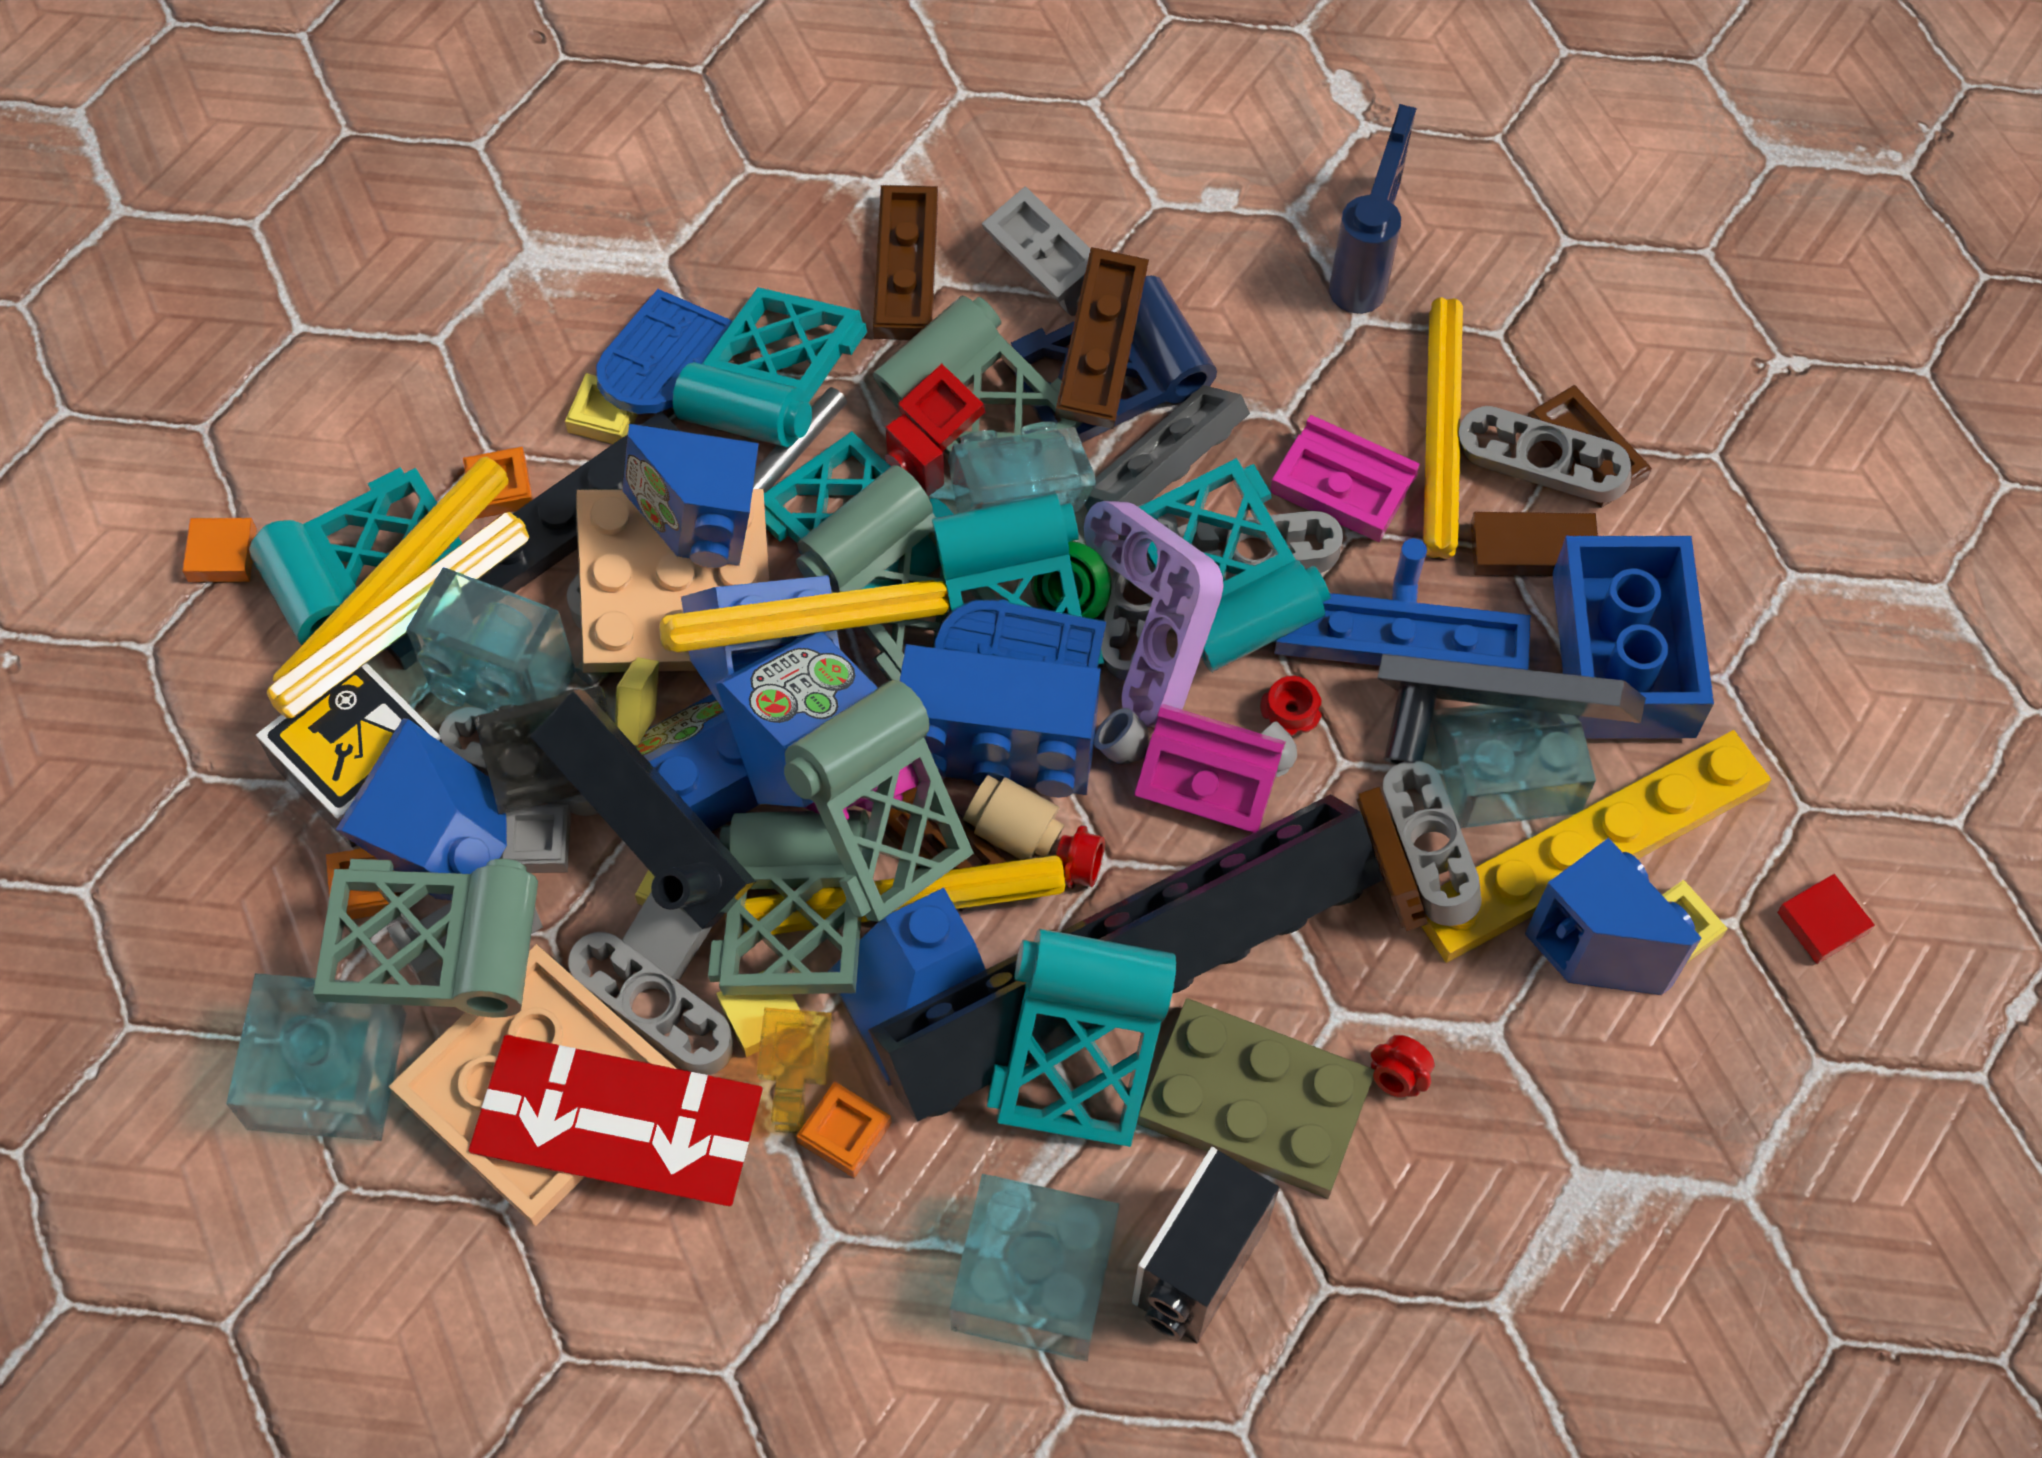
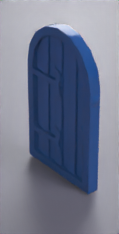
[596,289,733,414]
[934,599,1107,668]

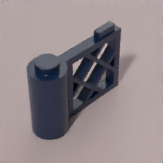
[1329,104,1417,314]
[1008,275,1217,454]

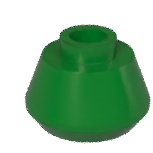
[1031,541,1112,619]

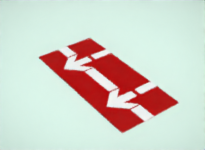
[469,1035,763,1207]

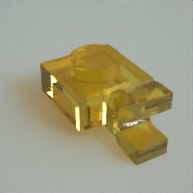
[756,1007,834,1134]

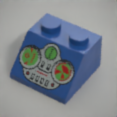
[622,424,759,568]
[715,632,878,807]
[634,694,760,831]

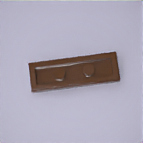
[873,185,938,340]
[1054,247,1149,429]

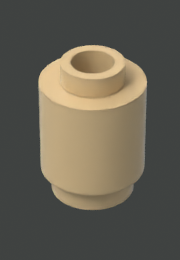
[963,775,1065,860]

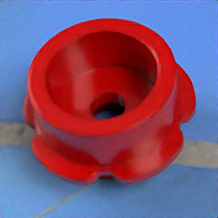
[1260,676,1322,736]
[1056,825,1105,889]
[1371,1035,1435,1098]

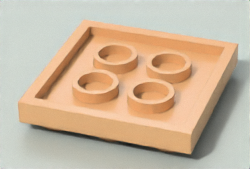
[576,489,769,673]
[388,944,677,1227]

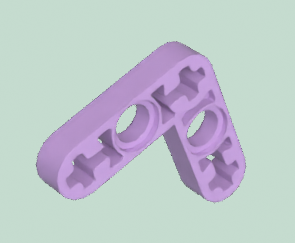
[1084,501,1223,727]

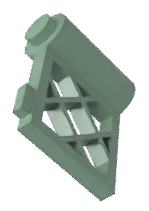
[873,295,1082,502]
[796,465,998,681]
[784,680,974,922]
[708,809,869,995]
[313,859,538,1018]

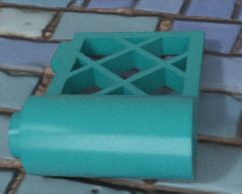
[673,287,867,447]
[764,431,954,593]
[1139,458,1331,673]
[249,467,462,645]
[932,493,1104,664]
[986,928,1176,1147]

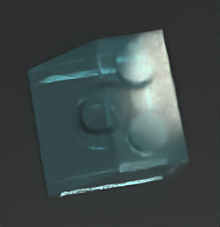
[948,422,1096,514]
[1431,704,1596,829]

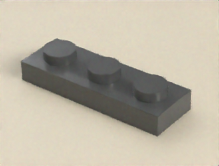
[1078,385,1250,511]

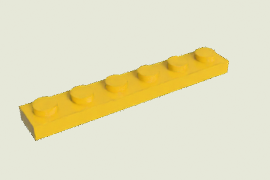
[1421,730,1772,963]

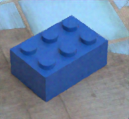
[1552,536,1714,739]
[900,644,1101,798]

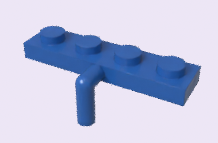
[1274,538,1531,670]

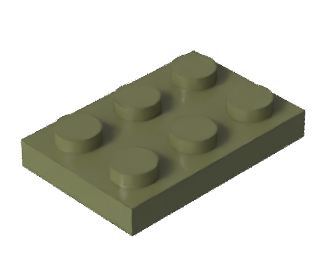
[1137,998,1375,1199]

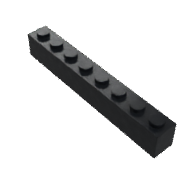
[868,794,1384,1122]

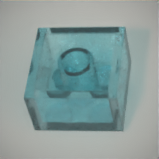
[406,567,576,729]
[226,973,406,1141]
[950,1174,1120,1361]

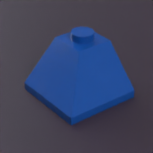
[336,719,507,901]
[828,888,986,1086]

